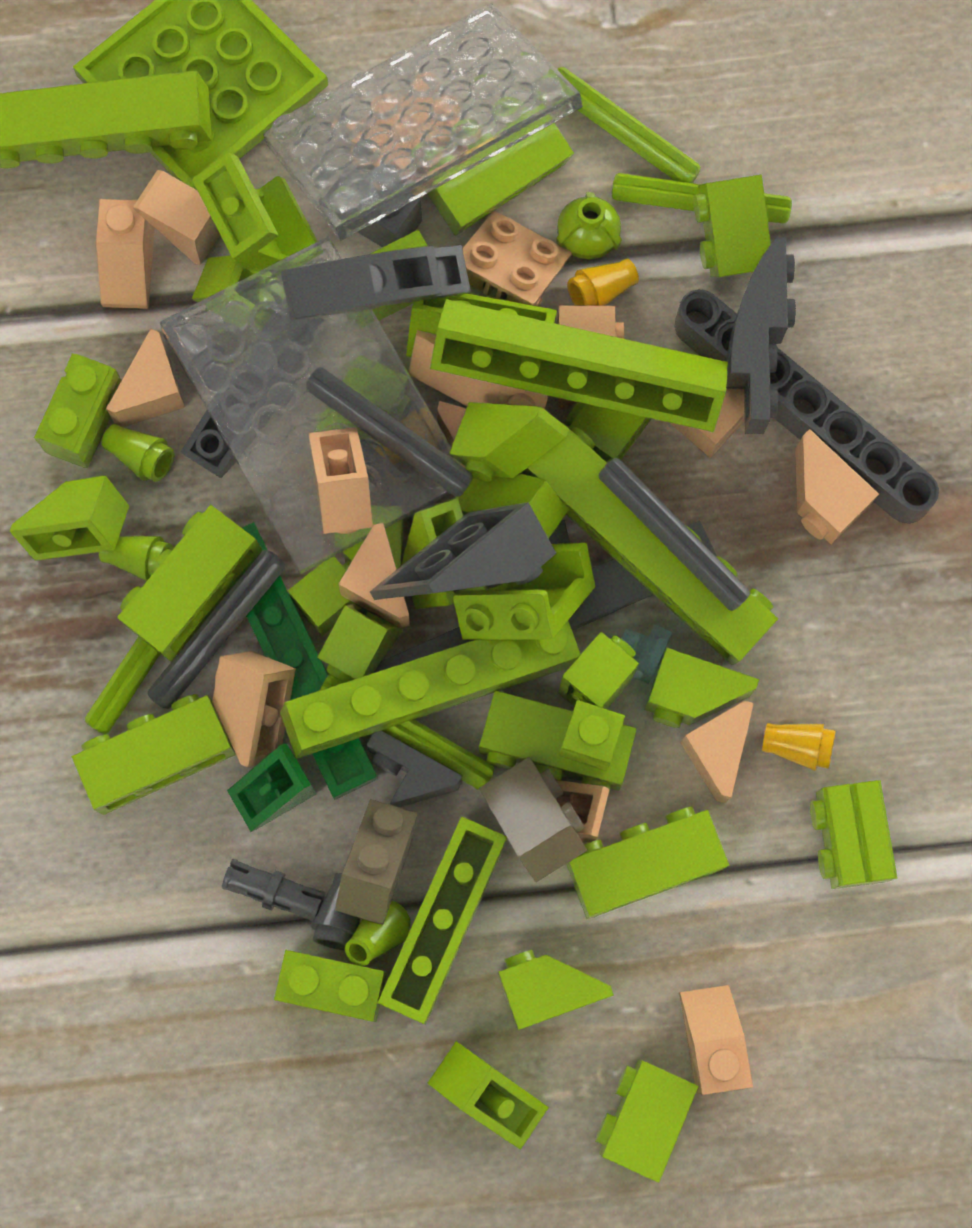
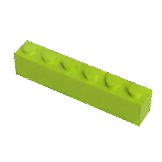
[0,70,212,168]
[430,299,728,432]
[521,422,779,665]
[280,621,581,759]

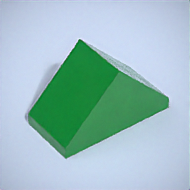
[227,743,317,832]

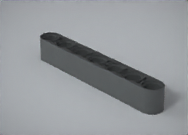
[674,289,939,524]

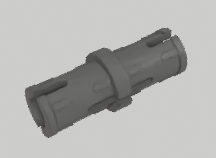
[222,859,326,922]

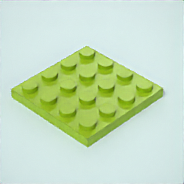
[73,0,328,190]

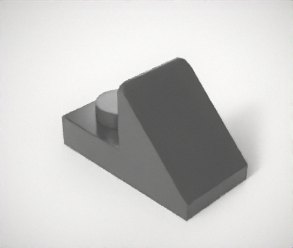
[367,731,462,808]

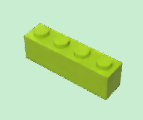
[378,816,507,1025]

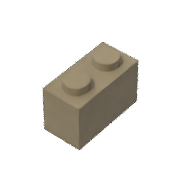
[479,757,587,882]
[335,799,418,925]

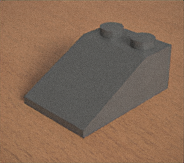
[370,502,556,600]

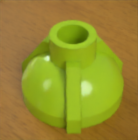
[556,192,622,259]

